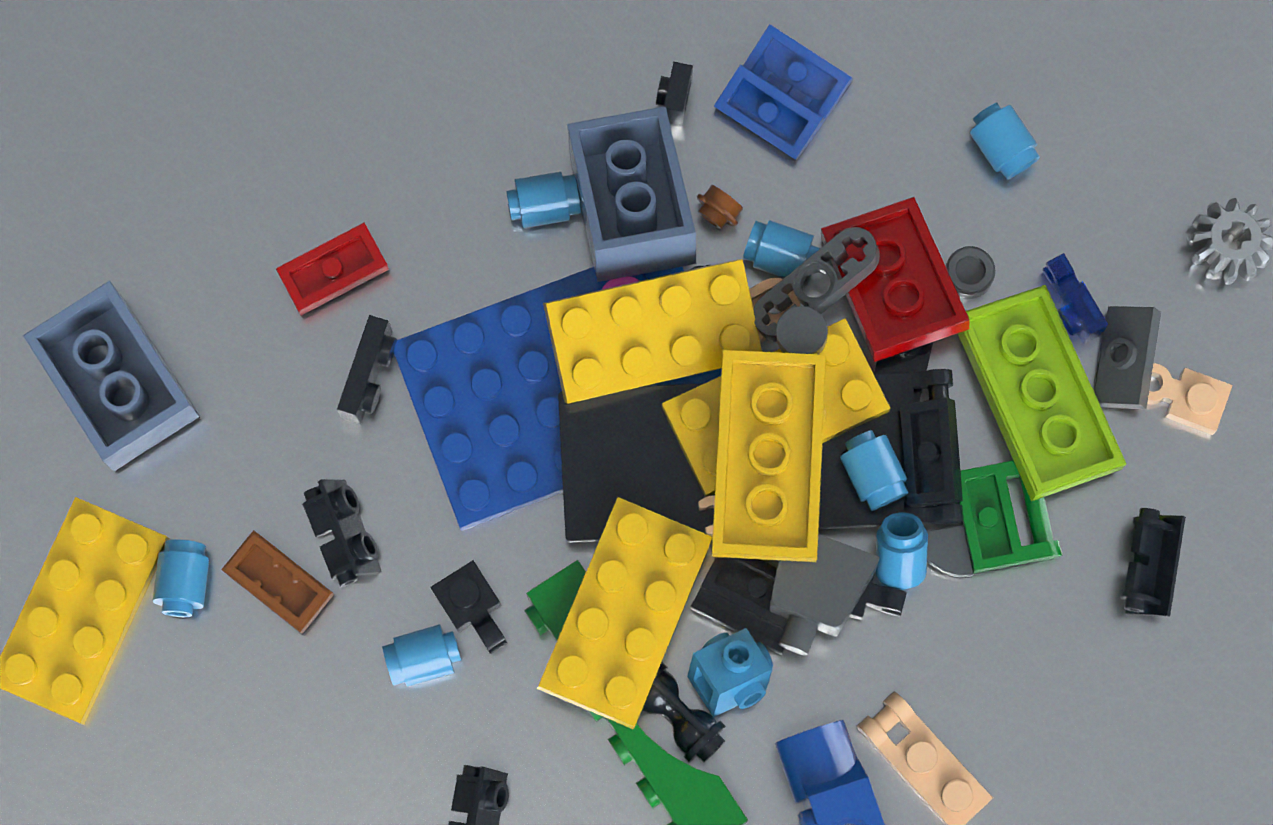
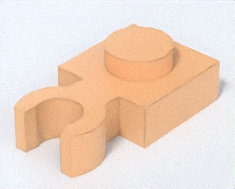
[1147,363,1233,435]

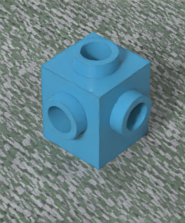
[687,628,773,718]

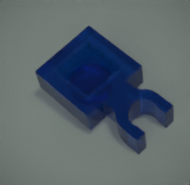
[1042,253,1108,345]

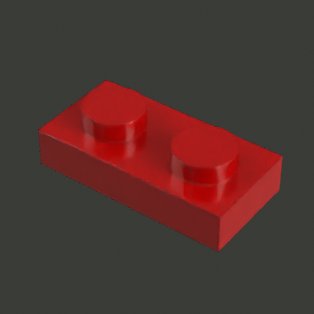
[276,222,389,316]

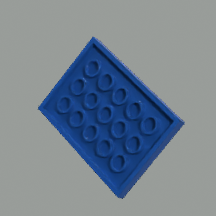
[393,267,722,531]

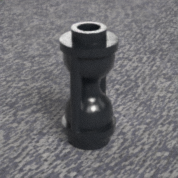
[642,662,726,762]

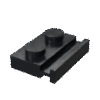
[690,557,788,655]

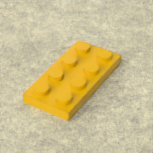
[543,259,762,404]
[662,318,890,497]
[712,350,826,562]
[0,497,170,725]
[537,497,713,729]

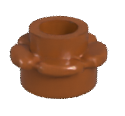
[697,185,743,230]

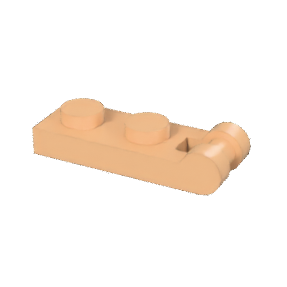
[857,691,993,825]

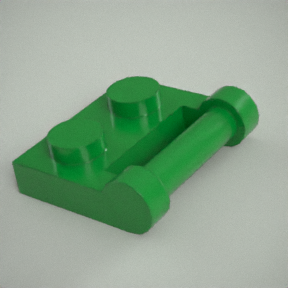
[957,460,1063,574]

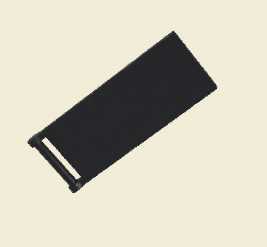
[558,369,964,543]

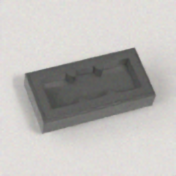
[1095,306,1161,409]

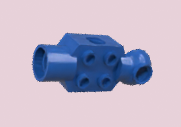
[775,720,885,825]

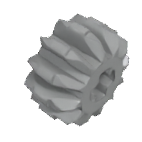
[1187,198,1273,285]

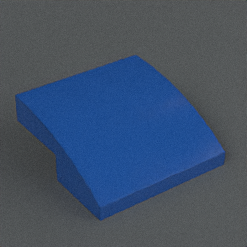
[714,24,853,160]

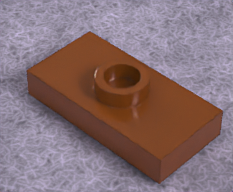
[221,530,334,634]

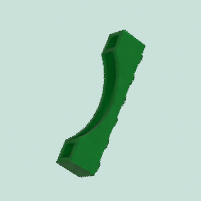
[524,560,748,825]

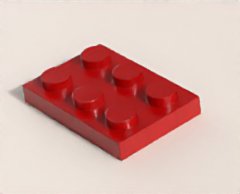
[821,197,970,362]

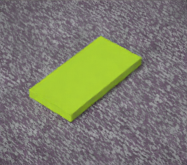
[958,285,1127,501]

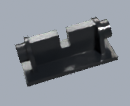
[302,479,382,587]
[1120,508,1186,617]
[448,765,509,825]

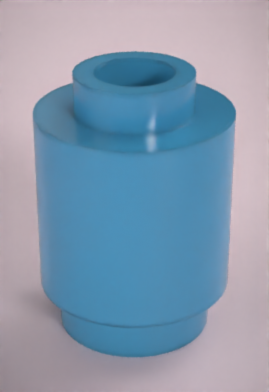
[970,103,1040,180]
[506,171,581,228]
[743,220,820,278]
[840,430,908,511]
[875,512,928,590]
[153,539,209,617]
[382,624,461,687]

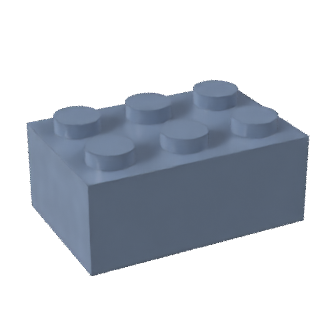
[567,106,696,282]
[23,281,199,471]

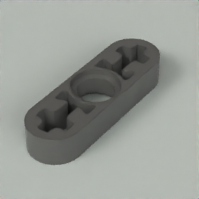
[753,227,880,342]

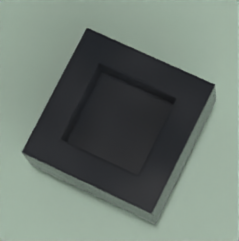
[656,61,693,126]

